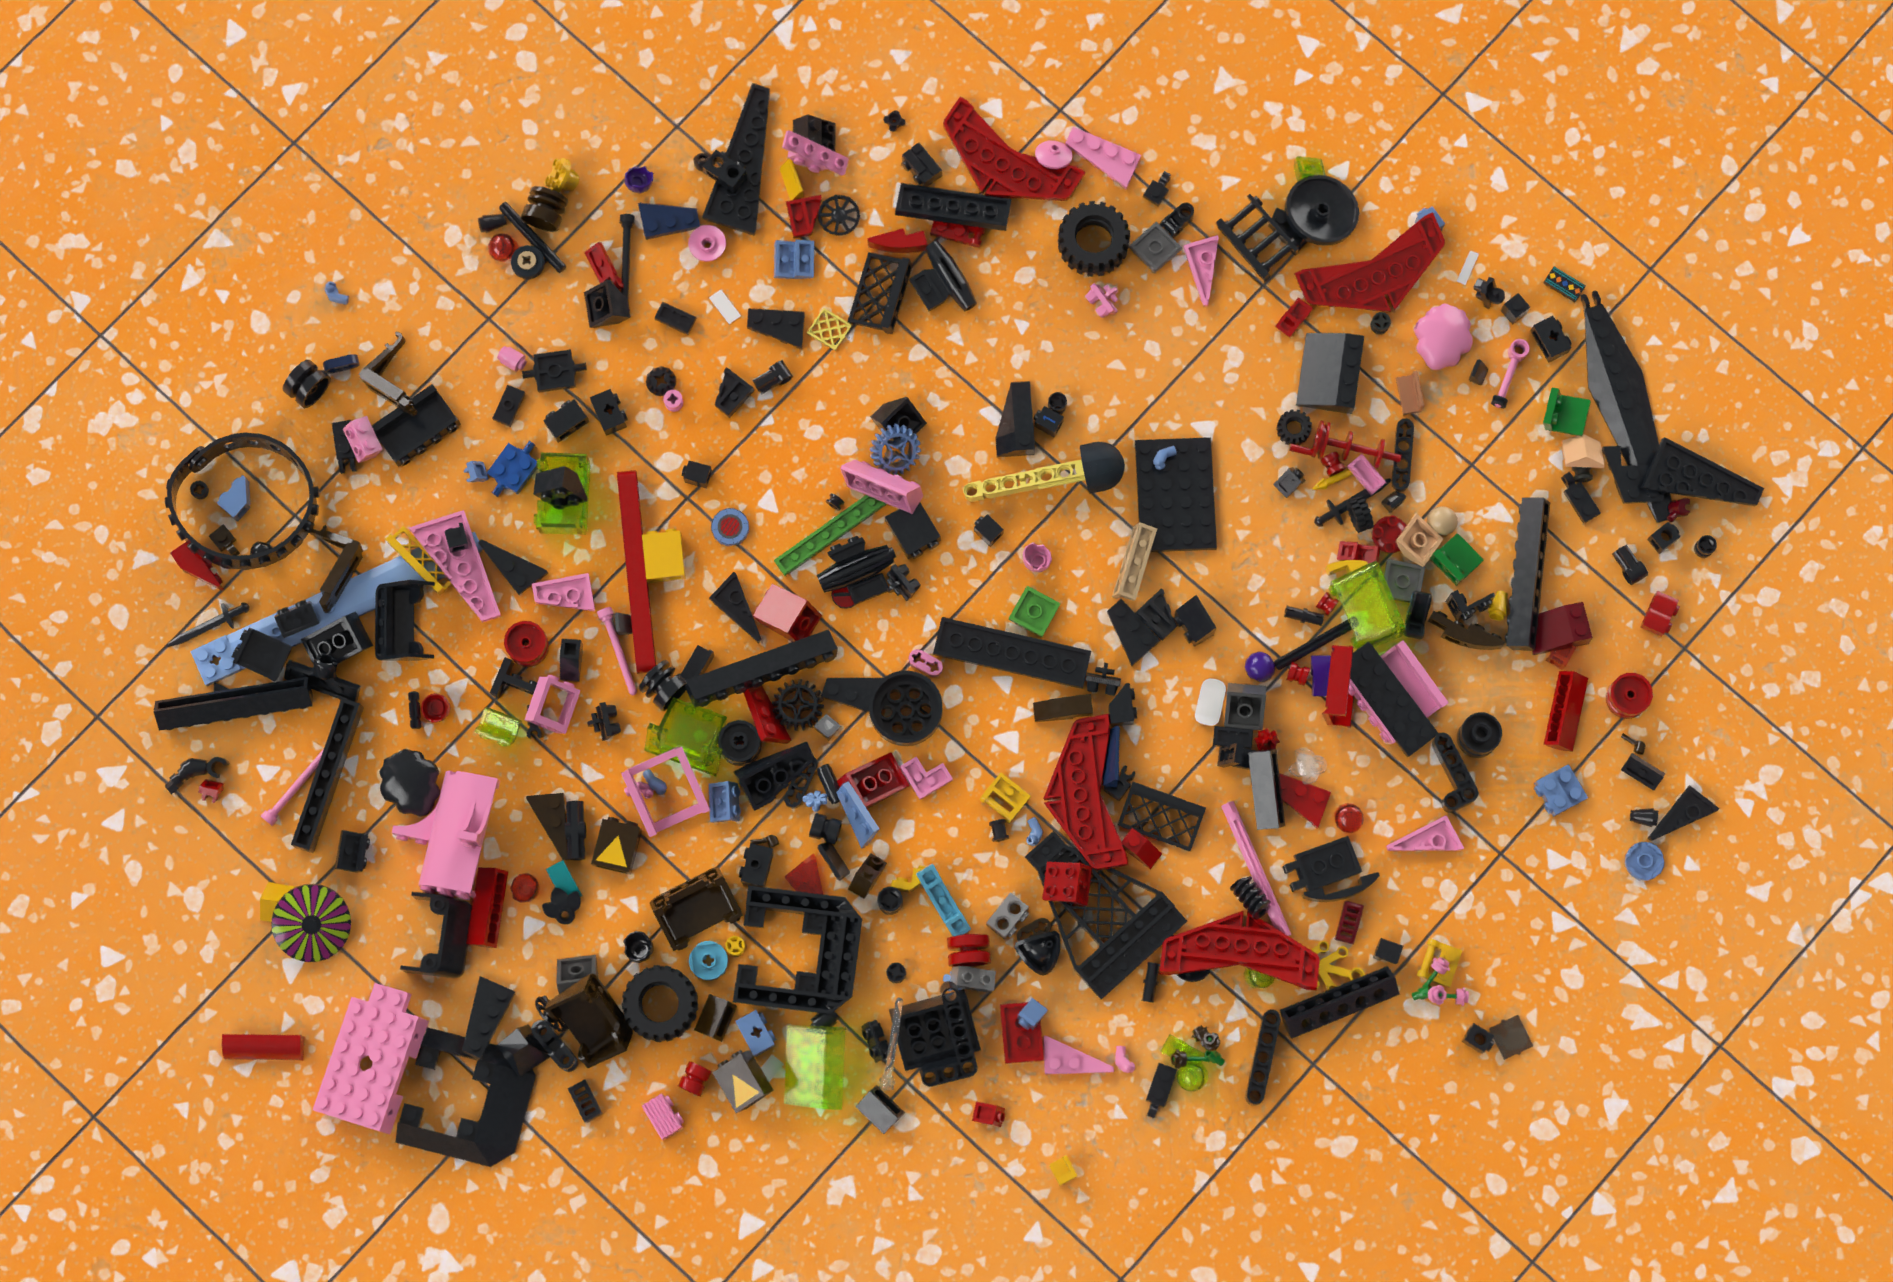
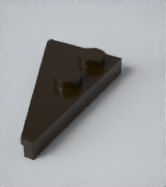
[526,793,569,861]

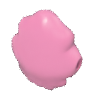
[1414,303,1473,370]

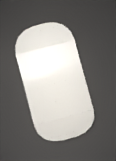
[1195,678,1226,726]

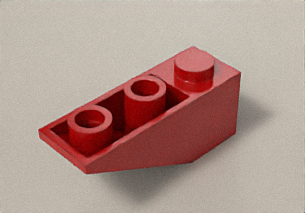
[170,542,224,591]

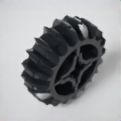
[772,679,824,731]

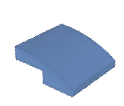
[774,240,814,279]

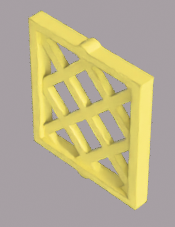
[807,308,852,351]

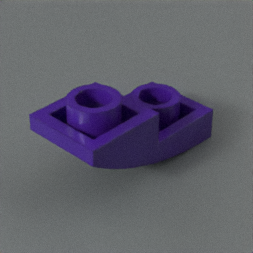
[1311,655,1331,696]

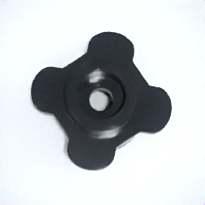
[883,110,905,132]

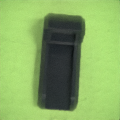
[1404,590,1432,640]

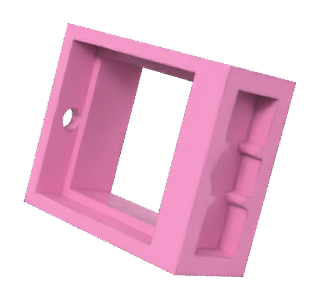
[525,675,580,734]

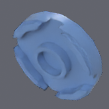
[1625,842,1664,881]

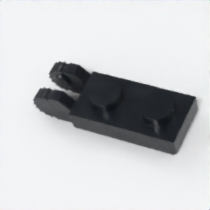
[332,420,357,474]

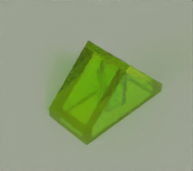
[1293,156,1326,182]

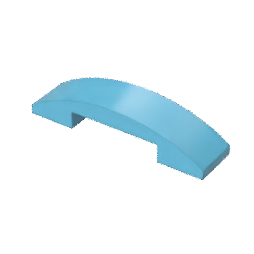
[916,864,971,936]

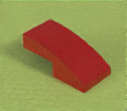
[1275,297,1313,338]
[1337,541,1381,567]

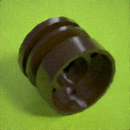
[521,186,568,232]

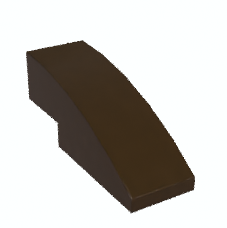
[1033,694,1093,722]

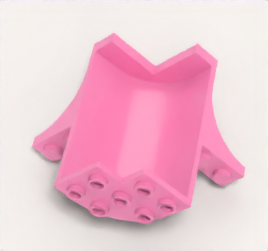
[392,771,500,900]

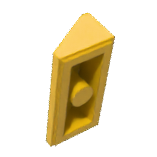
[780,159,804,201]

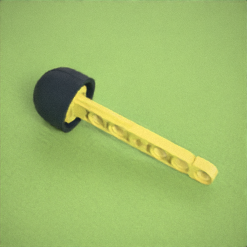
[963,442,1125,502]

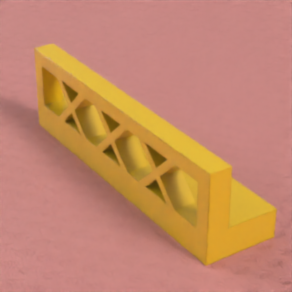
[385,526,452,596]

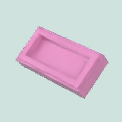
[1347,454,1387,495]

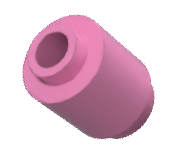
[497,346,527,372]

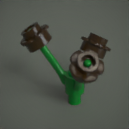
[1171,1025,1225,1069]

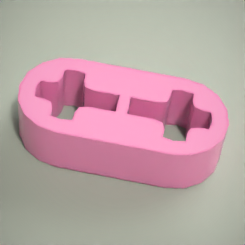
[909,649,943,677]

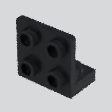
[1445,590,1495,621]

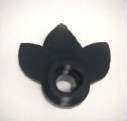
[542,887,581,925]

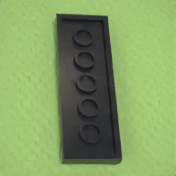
[895,183,1011,231]
[1350,641,1439,757]

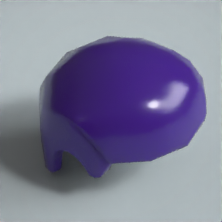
[625,166,653,193]
[1245,652,1275,682]

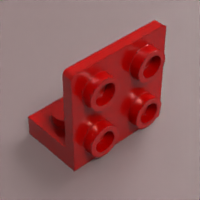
[1042,862,1092,906]

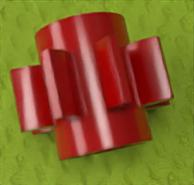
[1254,728,1280,751]

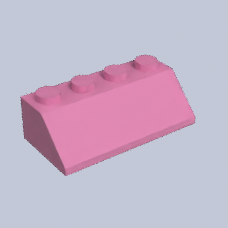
[840,460,923,514]

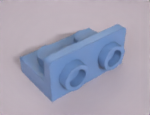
[709,781,741,823]

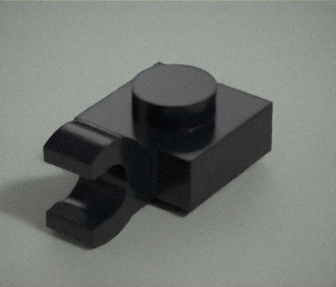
[1143,171,1171,207]

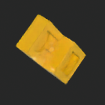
[1325,560,1368,576]

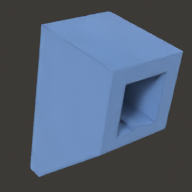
[217,475,250,522]
[1018,998,1048,1030]

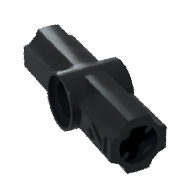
[565,800,586,861]

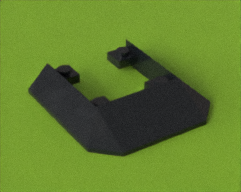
[733,886,862,1014]
[395,1028,536,1167]

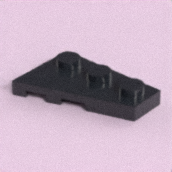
[821,678,883,713]

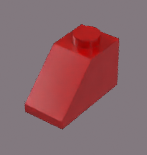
[1122,828,1162,870]

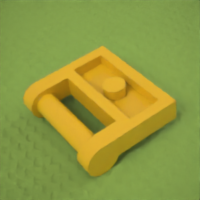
[979,773,1031,824]
[1417,939,1462,988]

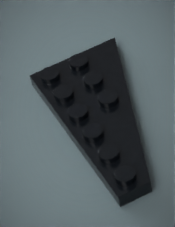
[1640,437,1764,506]

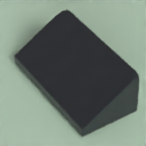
[817,842,850,881]

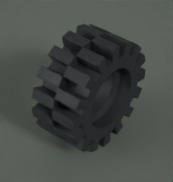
[1277,409,1312,445]
[1346,495,1374,533]

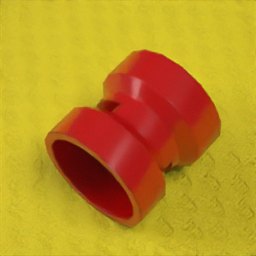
[1320,451,1346,477]
[1286,662,1310,686]

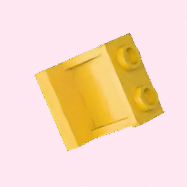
[642,529,686,583]

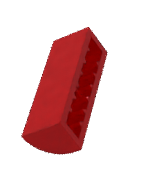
[1544,671,1588,752]
[466,867,509,948]
[222,1034,304,1060]

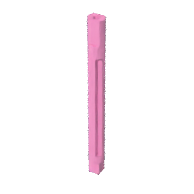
[1221,801,1292,936]

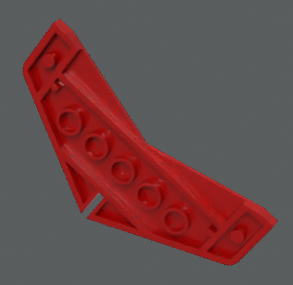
[943,96,1086,201]
[1294,212,1445,312]
[1043,714,1128,870]
[1159,910,1320,991]

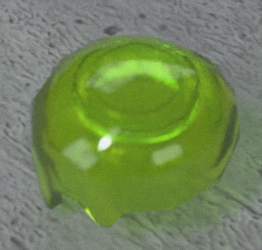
[1244,967,1275,989]
[1177,1061,1209,1092]

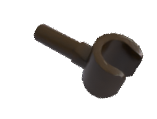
[1621,733,1646,755]
[750,835,779,848]

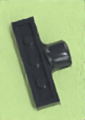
[284,654,360,703]

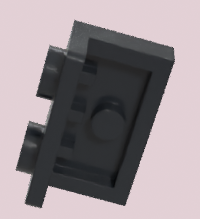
[335,830,370,873]

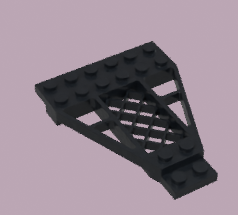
[1025,831,1187,1000]

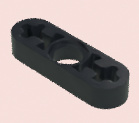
[784,757,818,809]

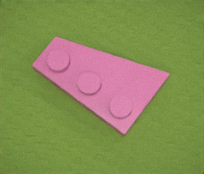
[532,573,595,611]

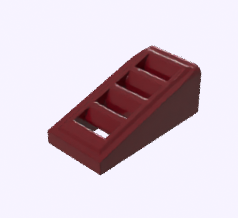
[1334,901,1364,945]

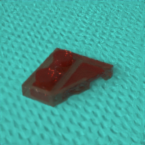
[784,853,824,895]

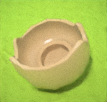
[1427,507,1458,535]

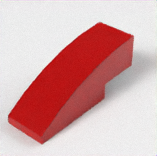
[867,229,928,253]

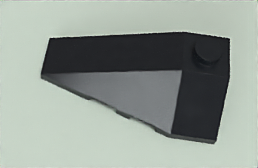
[996,381,1035,457]
[734,742,815,811]

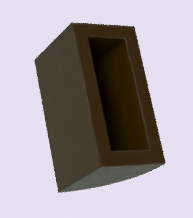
[694,994,737,1042]

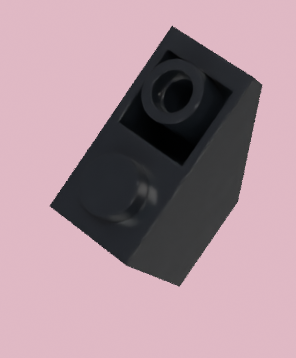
[560,639,583,682]
[1108,683,1137,727]

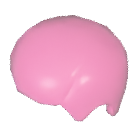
[1022,542,1052,572]

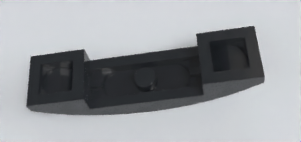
[1302,872,1380,902]

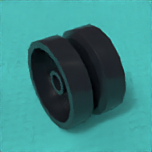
[282,360,331,408]
[718,720,762,766]

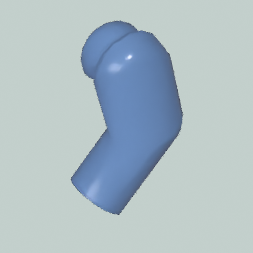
[325,282,349,305]
[1153,446,1177,470]
[643,769,667,795]
[1026,817,1043,846]

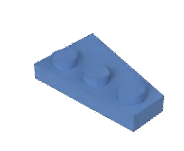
[837,781,880,849]

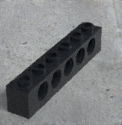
[1280,966,1400,1039]

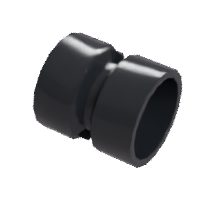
[809,813,842,845]
[877,887,903,915]

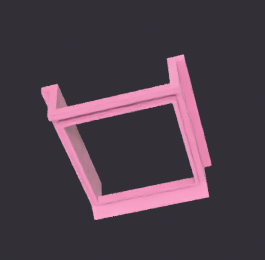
[621,746,710,837]

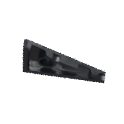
[478,539,548,595]
[709,572,762,643]
[1648,785,1719,841]

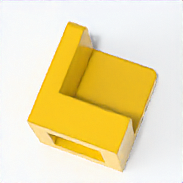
[1049,1155,1077,1186]

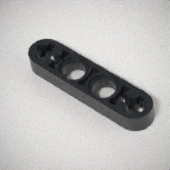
[1391,418,1414,492]

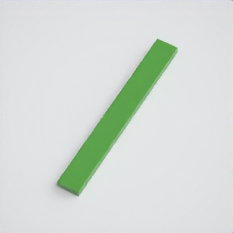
[774,474,898,576]

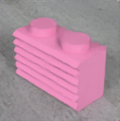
[642,1093,684,1141]

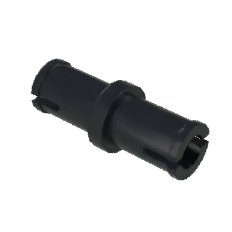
[1284,605,1324,626]
[1142,962,1160,1003]

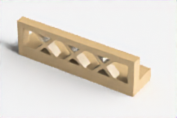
[1112,522,1157,601]

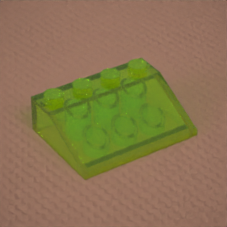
[784,1025,846,1110]

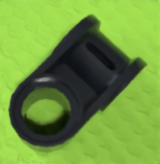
[1159,203,1194,238]

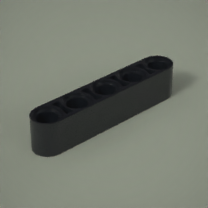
[1245,1009,1281,1106]

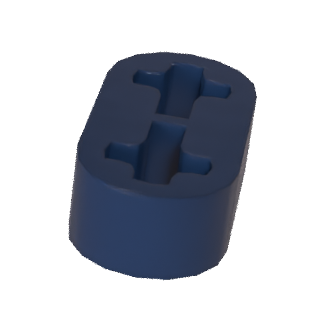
[323,354,360,374]

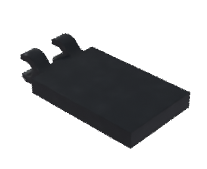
[1282,836,1362,892]

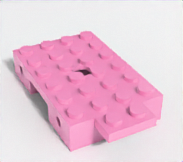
[313,983,429,1135]

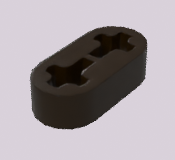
[1017,918,1051,941]

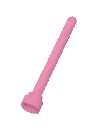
[597,607,637,695]
[261,749,324,826]

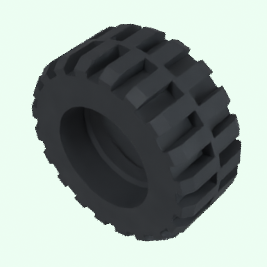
[1058,201,1130,277]
[622,965,699,1042]

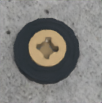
[511,245,545,279]

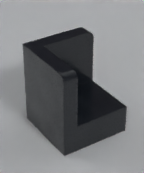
[445,522,469,553]
[1373,938,1403,964]

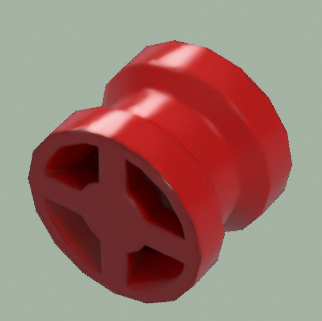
[1316,592,1339,616]

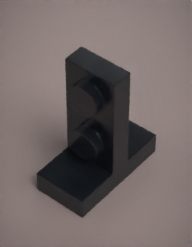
[490,657,537,698]
[1217,743,1255,770]

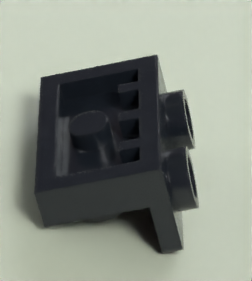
[274,599,319,638]

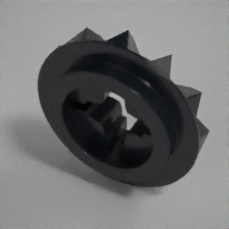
[646,366,676,396]

